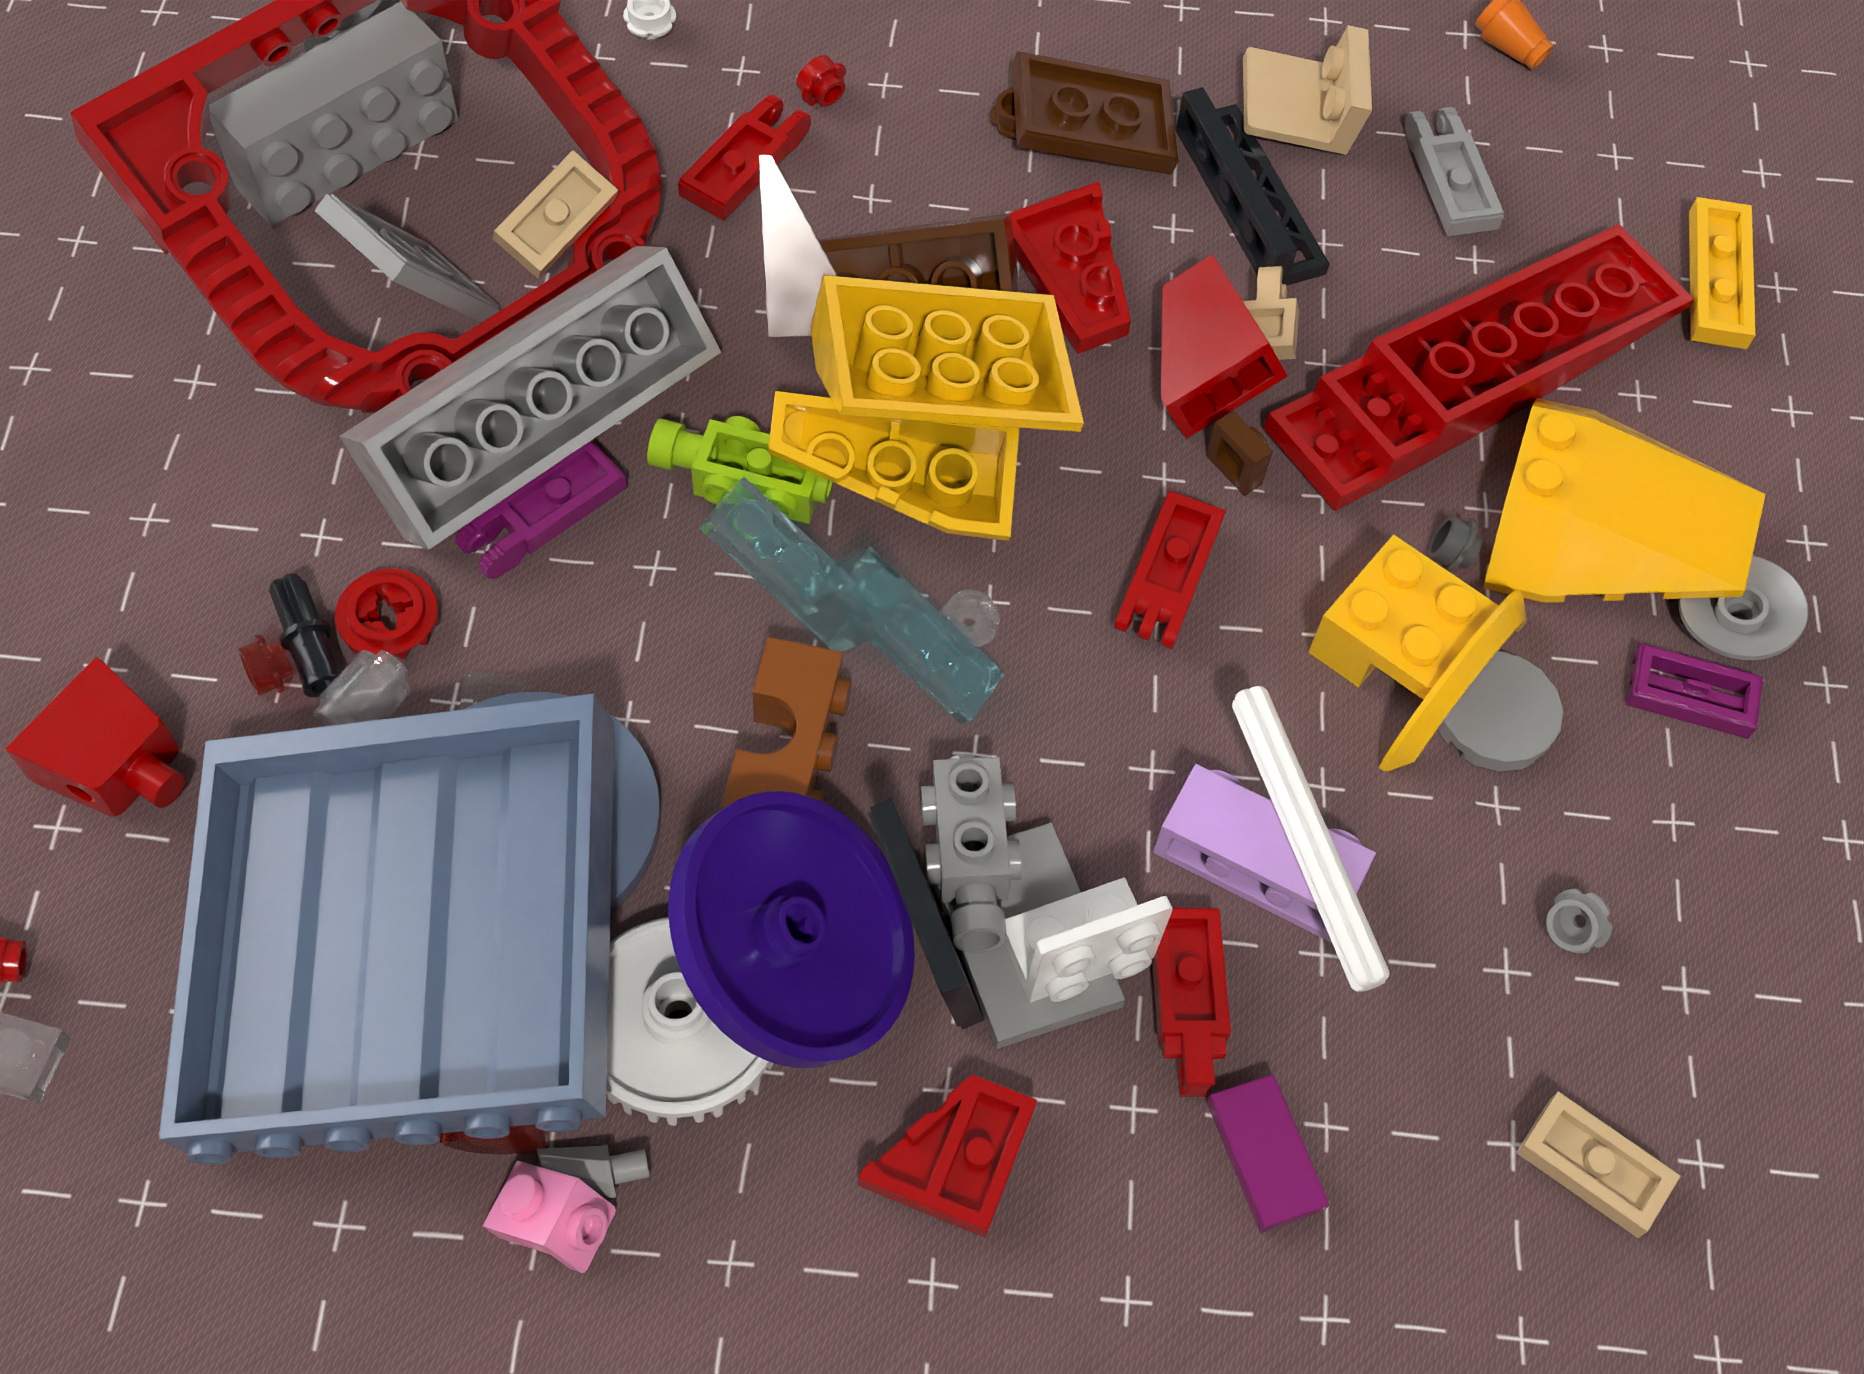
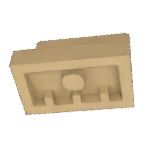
[1243,25,1372,155]

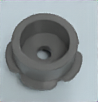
[1428,515,1483,572]

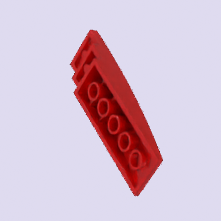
[1263,224,1694,511]

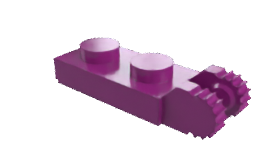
[455,441,627,580]

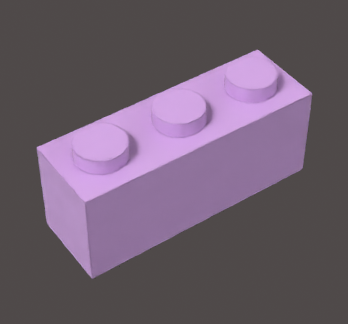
[1153,763,1376,942]

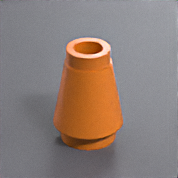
[1475,0,1555,70]

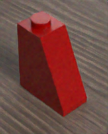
[1161,254,1288,439]

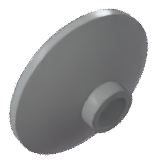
[1678,556,1808,660]

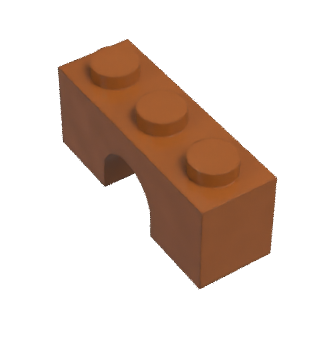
[720,637,852,810]

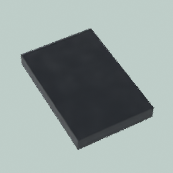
[868,798,984,1030]

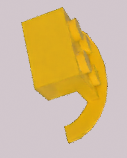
[1308,534,1527,771]

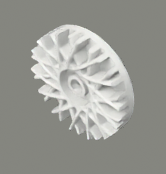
[606,917,773,1126]

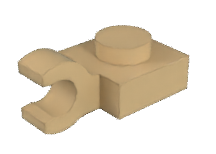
[1243,266,1299,360]

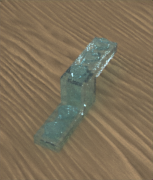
[699,477,1005,724]

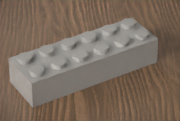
[339,246,721,550]

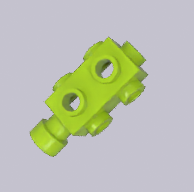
[647,416,834,524]

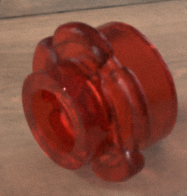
[238,634,293,696]

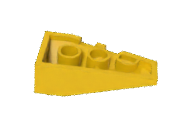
[768,391,1019,541]

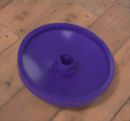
[668,791,915,1068]

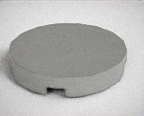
[1438,651,1563,772]

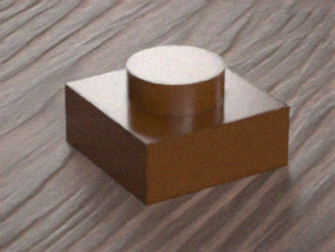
[1206,411,1273,496]

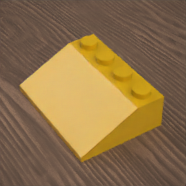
[810,275,1084,432]

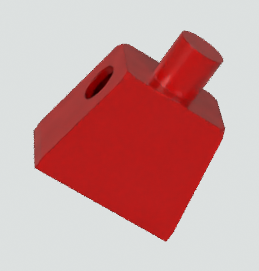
[5,657,185,817]

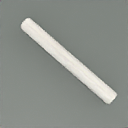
[1232,686,1390,992]

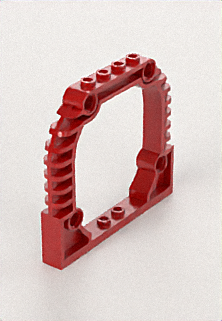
[70,0,661,413]

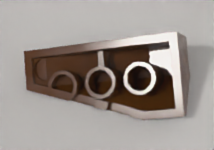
[818,213,1018,292]

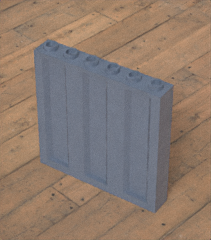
[159,694,614,1165]

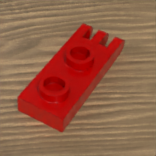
[1114,490,1226,650]

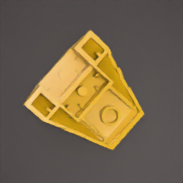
[1483,398,1766,603]

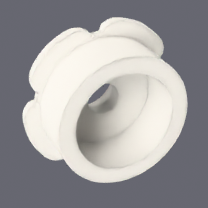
[623,0,676,40]

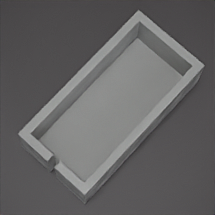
[209,2,459,227]

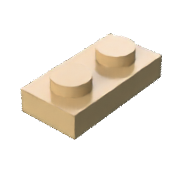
[493,150,618,279]
[1516,1091,1681,1238]

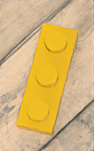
[1689,197,1756,349]

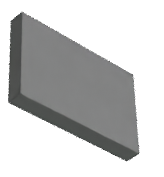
[314,194,500,322]
[933,823,1125,1049]

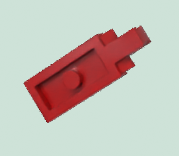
[1152,907,1231,1097]

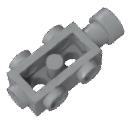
[921,754,1022,953]

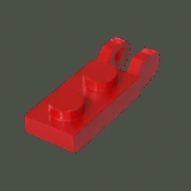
[678,94,812,221]

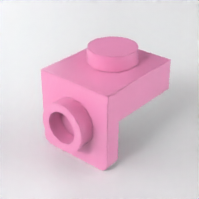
[483,1161,616,1273]

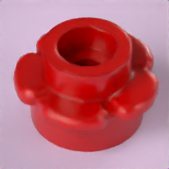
[796,55,846,107]

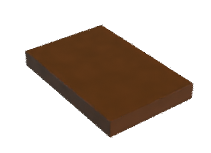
[1011,51,1179,175]

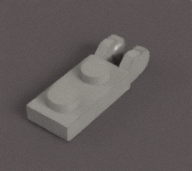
[1404,107,1504,236]

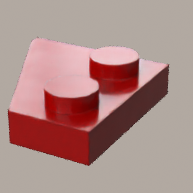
[858,1074,1037,1238]

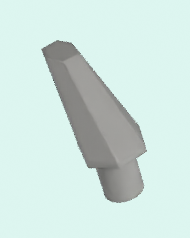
[536,1144,650,1198]

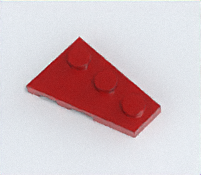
[1008,181,1131,354]

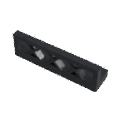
[1175,87,1330,286]

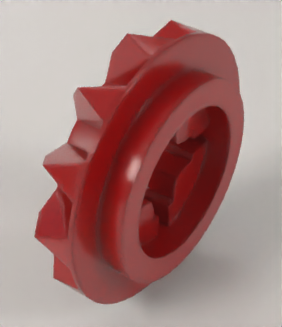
[335,568,439,663]

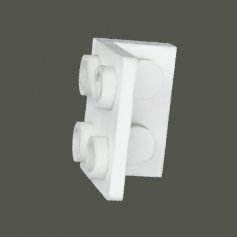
[1005,877,1173,1003]

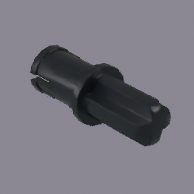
[269,573,345,698]

